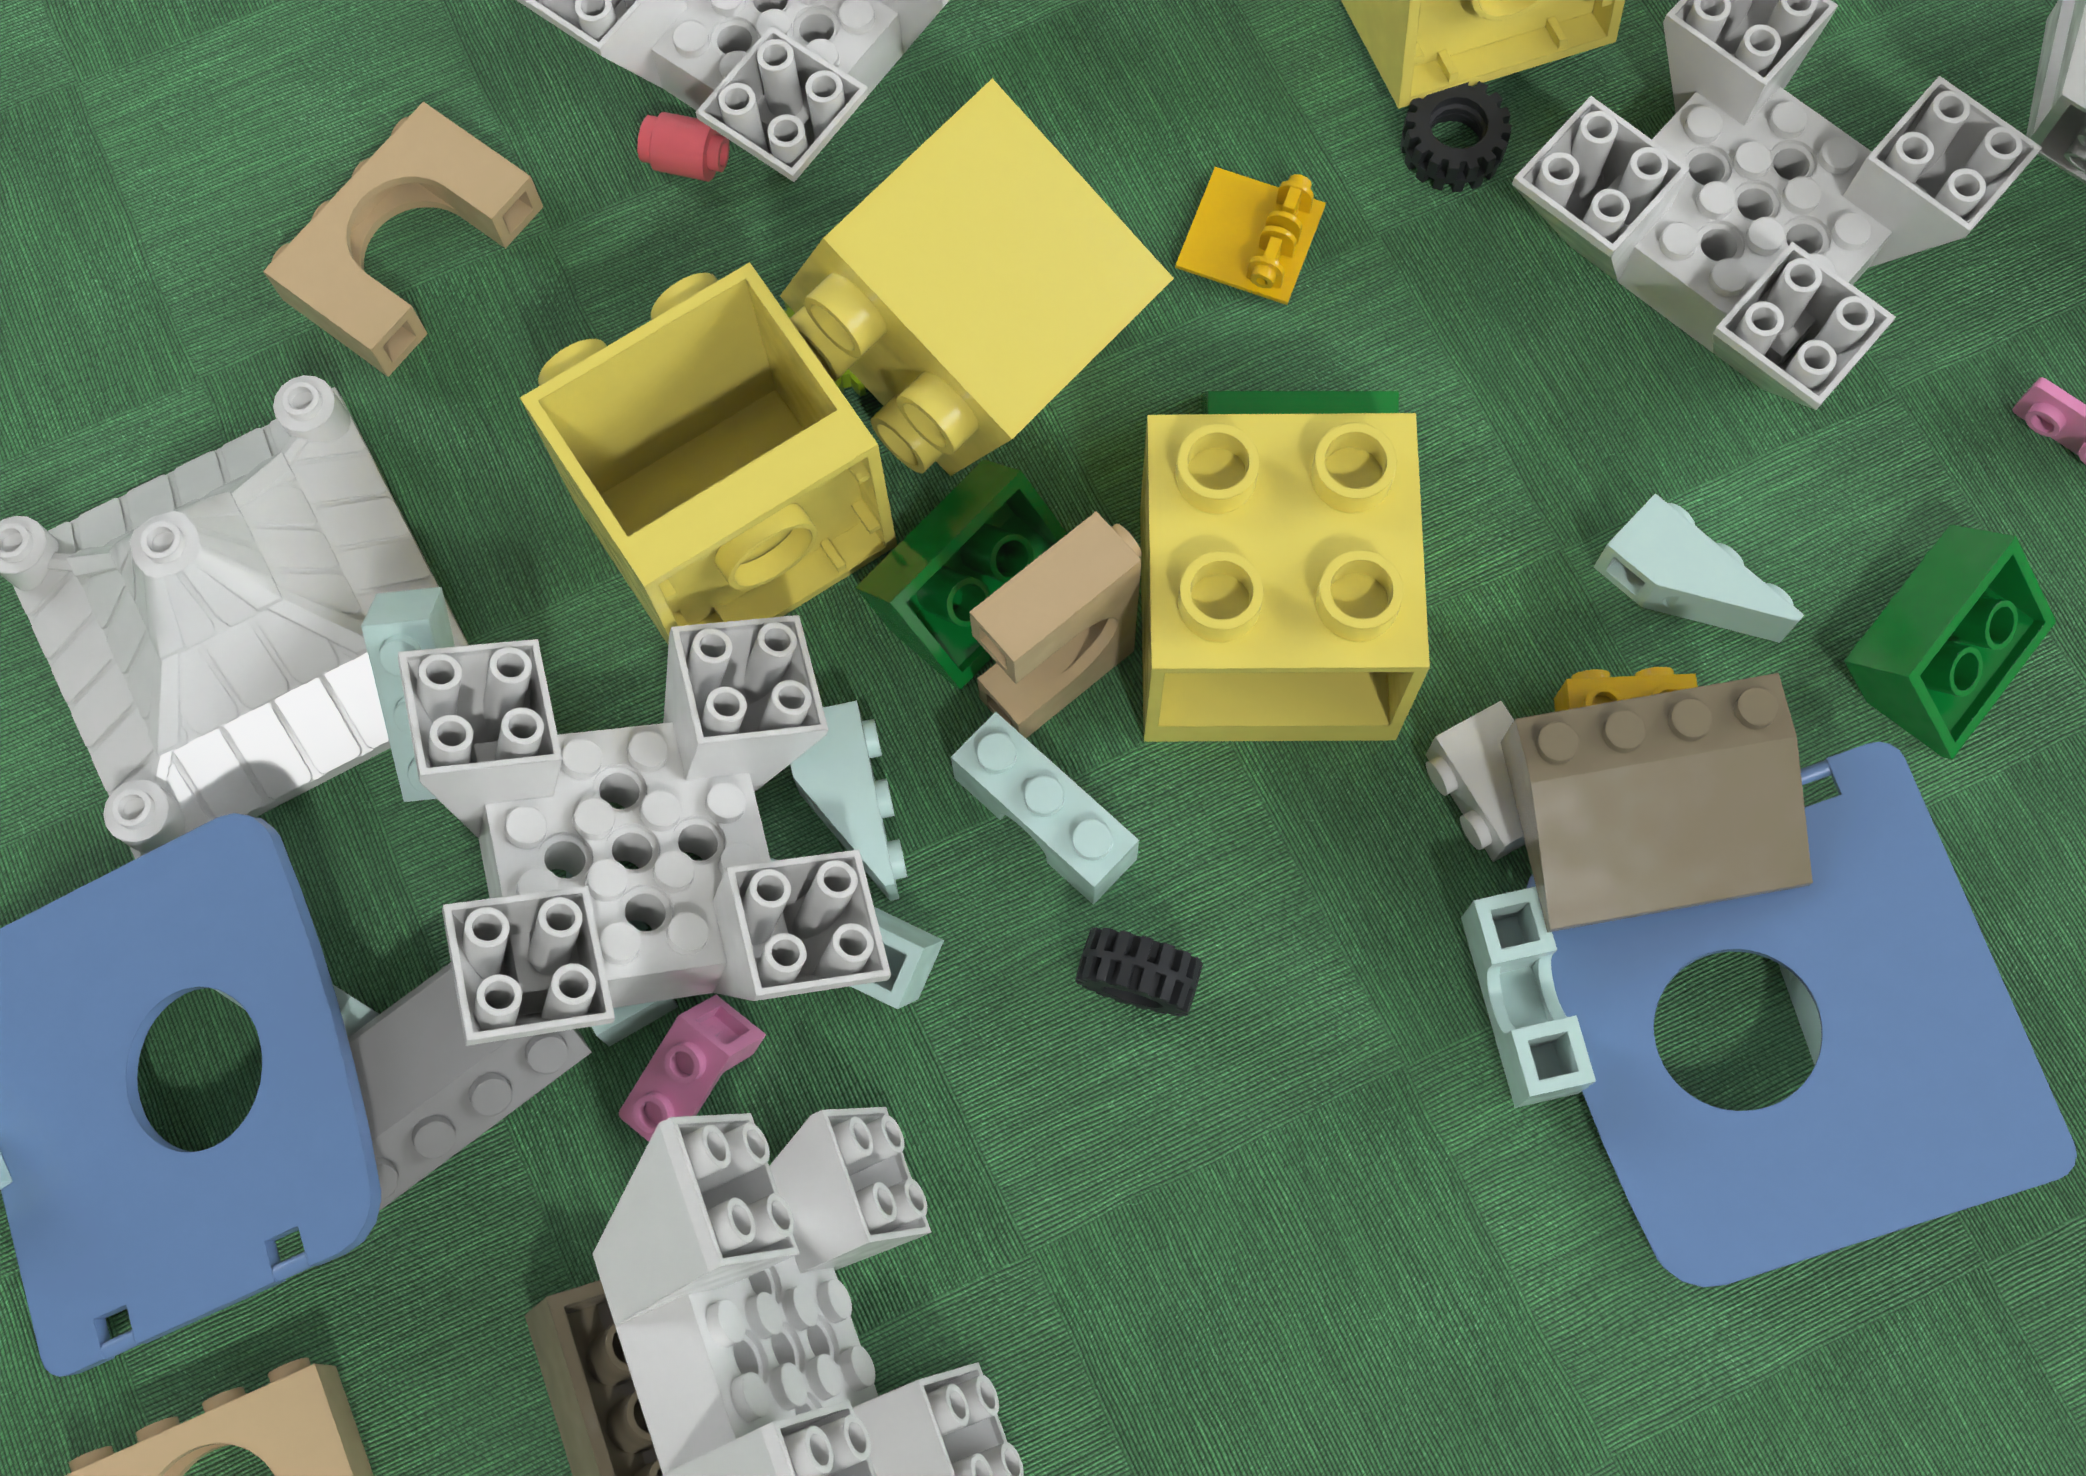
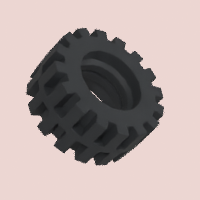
[1400,81,1512,192]
[1075,927,1203,1016]

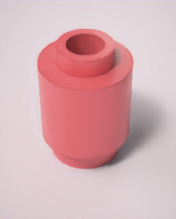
[637,112,730,182]

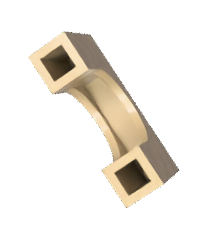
[263,102,543,377]
[969,511,1142,738]
[65,1358,374,1476]

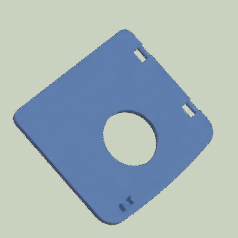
[1527,742,2077,1288]
[0,813,381,1377]

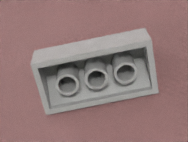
[348,962,592,1211]

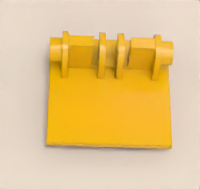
[1175,167,1326,305]

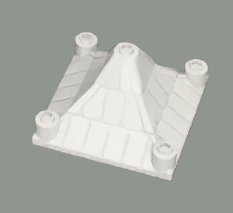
[0,375,469,859]

